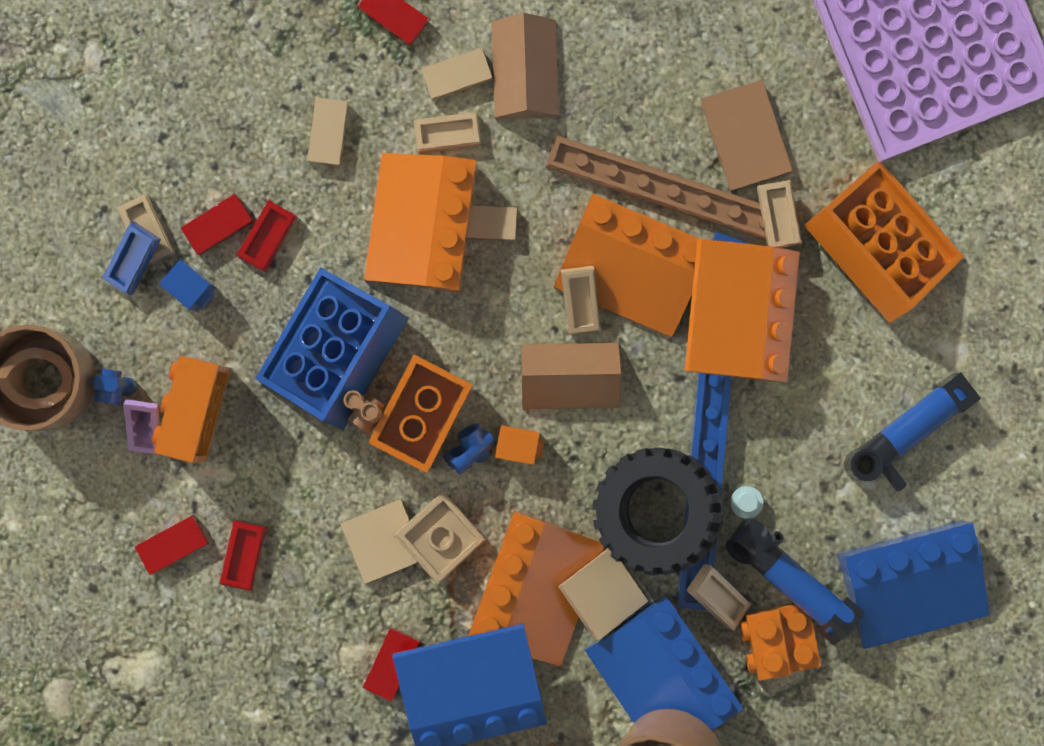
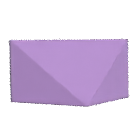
[123,400,160,455]

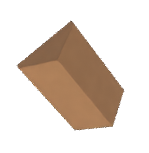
[492,12,559,119]
[521,343,621,409]

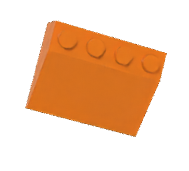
[364,153,478,294]
[804,161,964,323]
[553,193,700,338]
[685,239,800,382]
[468,510,604,667]

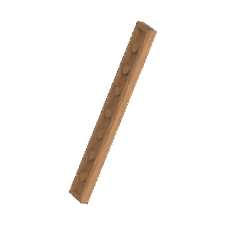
[546,135,801,249]

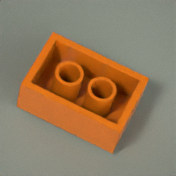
[152,355,231,463]
[368,355,474,473]

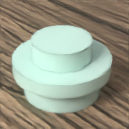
[730,486,764,519]

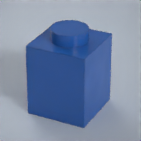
[159,259,216,312]

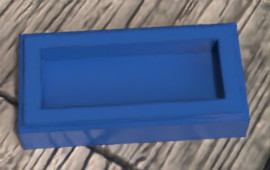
[102,222,161,295]

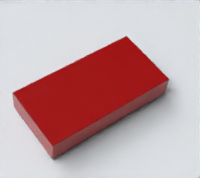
[358,0,429,47]
[180,194,254,256]
[236,200,298,273]
[135,515,209,575]
[219,520,267,591]
[362,627,420,701]

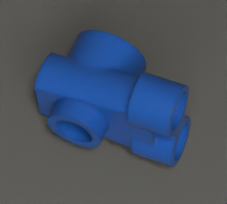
[93,369,138,405]
[443,423,497,475]

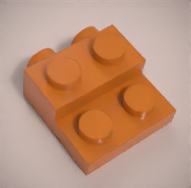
[740,603,821,681]

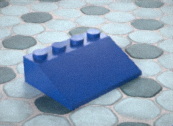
[255,267,409,431]
[837,520,990,649]
[584,594,743,730]
[393,624,547,746]

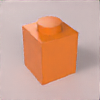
[495,425,545,465]

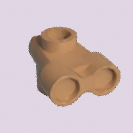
[344,390,385,434]

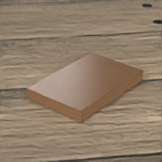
[700,79,793,192]

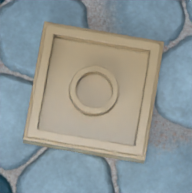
[394,491,486,584]
[340,499,417,584]
[558,548,648,641]

